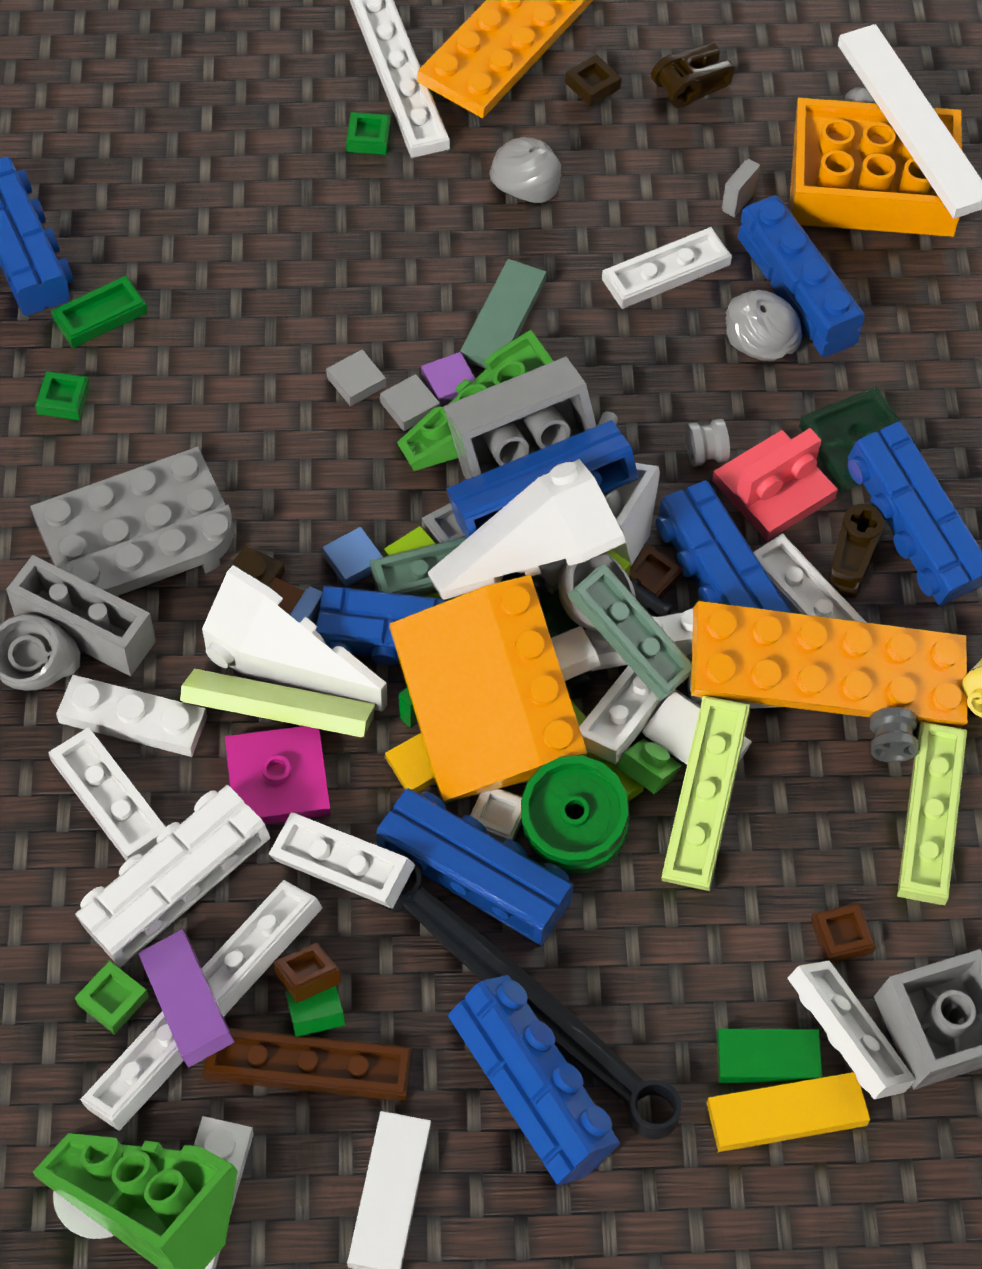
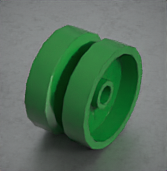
[521,755,629,875]

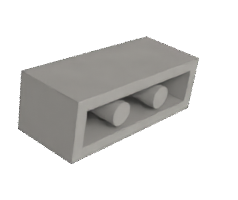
[6,555,156,676]

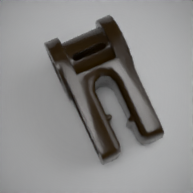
[651,43,735,108]
[828,503,884,598]

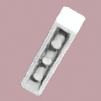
[75,785,270,968]

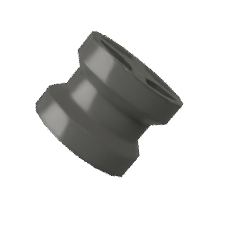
[869,707,919,762]

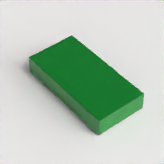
[51,276,148,348]
[716,1029,822,1084]

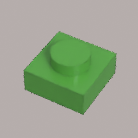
[616,738,682,794]
[75,960,149,1035]

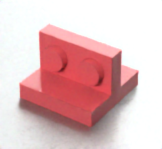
[712,428,838,541]

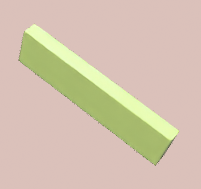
[180,668,375,737]
[661,696,750,891]
[897,721,967,906]

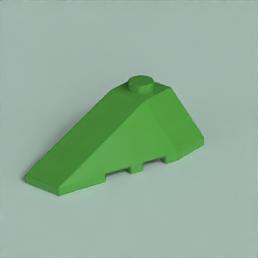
[397,330,554,471]
[32,1133,238,1269]

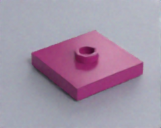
[225,726,331,824]

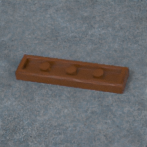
[203,1028,412,1102]

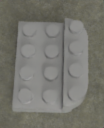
[30,447,234,597]

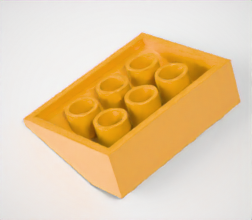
[790,98,962,237]
[389,575,587,803]

